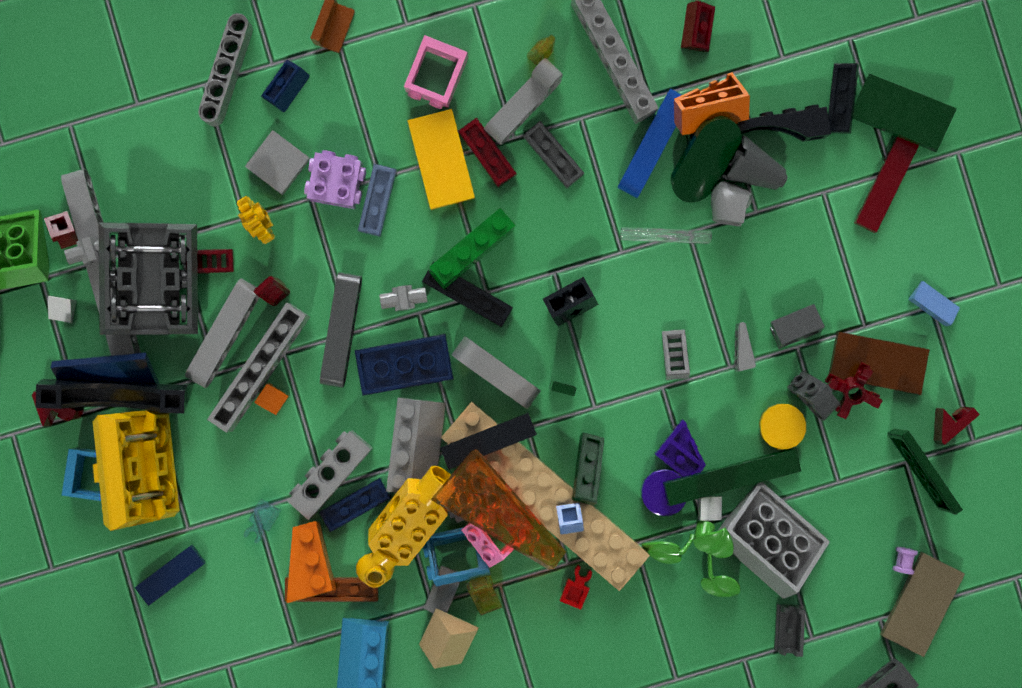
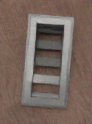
[734,322,756,372]
[662,329,690,380]

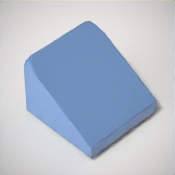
[556,503,584,534]

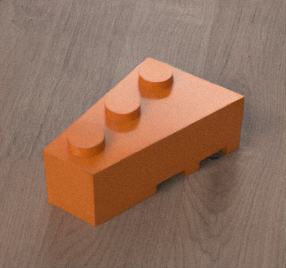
[674,72,750,135]
[287,521,337,603]

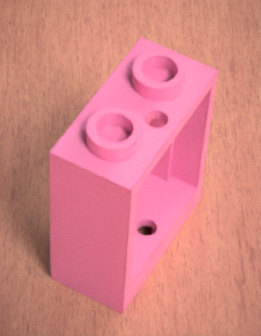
[404,35,468,109]
[461,494,534,568]

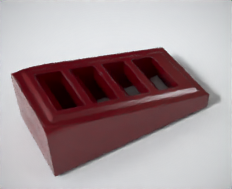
[185,249,234,274]
[253,276,290,306]

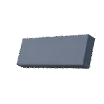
[358,164,397,237]

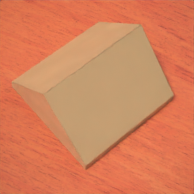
[419,608,478,669]

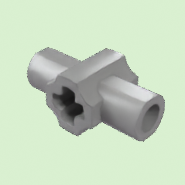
[64,236,99,265]
[379,285,428,311]

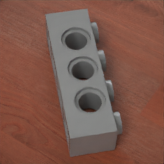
[287,430,373,520]

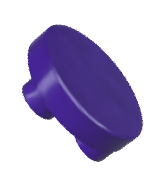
[640,469,686,516]

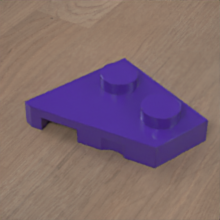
[655,419,706,477]

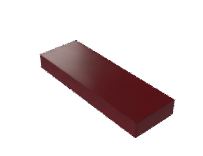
[458,118,517,188]

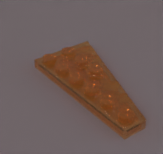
[430,449,566,570]

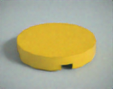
[759,404,806,449]

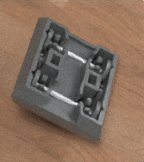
[98,222,198,335]

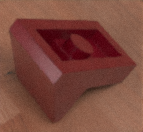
[32,391,84,426]
[934,407,980,445]

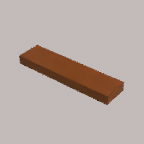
[285,577,379,602]

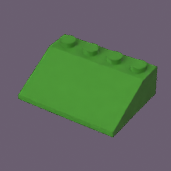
[0,209,49,290]

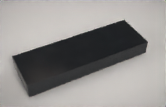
[828,63,859,134]

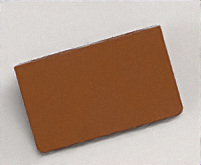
[310,0,355,53]

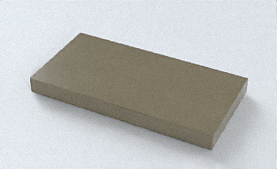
[880,552,965,657]

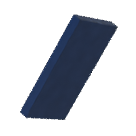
[354,334,454,396]
[50,353,159,384]

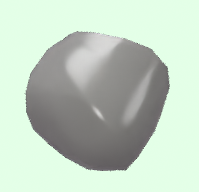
[711,181,752,227]

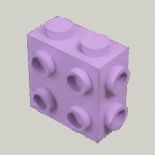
[304,150,366,209]

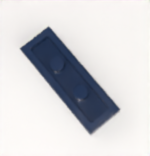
[319,478,391,532]
[135,544,206,606]

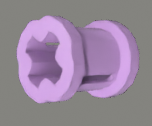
[892,547,918,575]

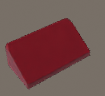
[681,0,715,52]

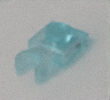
[244,499,282,544]

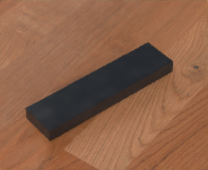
[422,262,513,327]
[440,413,537,470]

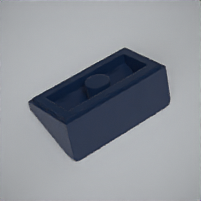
[261,60,310,112]

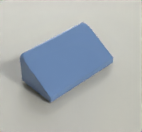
[908,281,960,326]

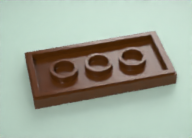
[829,332,930,395]

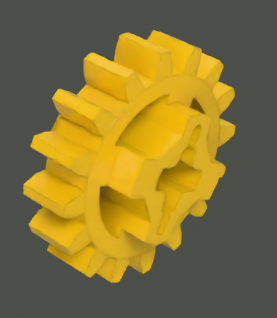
[237,195,275,244]

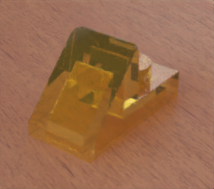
[466,575,502,615]

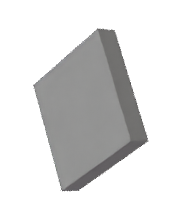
[245,130,310,195]

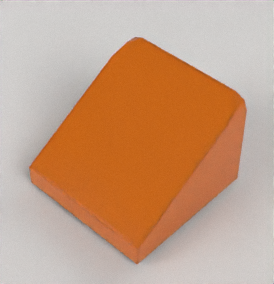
[254,383,289,415]

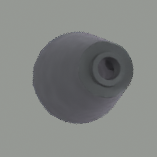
[721,135,788,190]

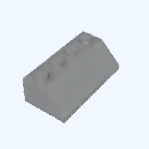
[386,397,446,493]

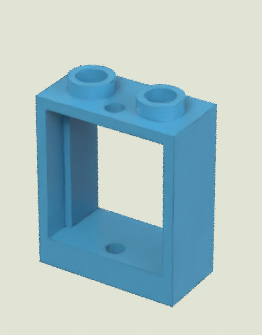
[62,448,101,501]
[423,527,491,587]

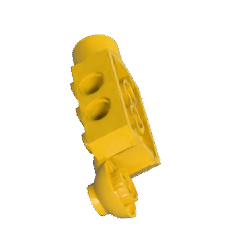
[356,466,458,588]

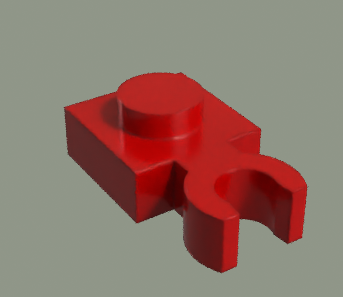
[559,565,592,610]

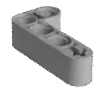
[484,58,563,145]
[451,336,541,409]

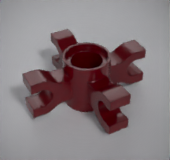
[825,362,883,419]

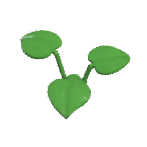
[641,521,741,597]

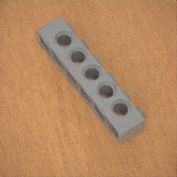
[571,0,658,124]
[207,302,310,433]

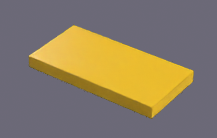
[407,109,475,210]

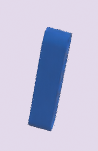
[617,89,682,198]

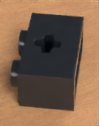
[543,277,599,327]

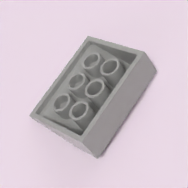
[718,482,830,599]

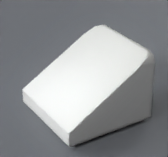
[48,296,77,323]
[698,496,722,521]

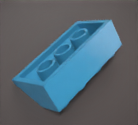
[337,618,389,688]

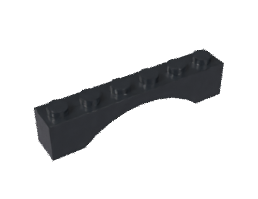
[686,104,831,145]
[36,379,187,414]

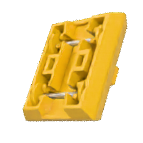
[93,410,180,531]

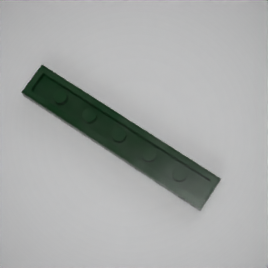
[662,448,801,506]

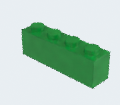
[429,208,516,289]

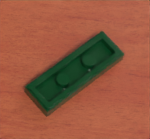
[549,381,577,396]
[572,432,605,506]

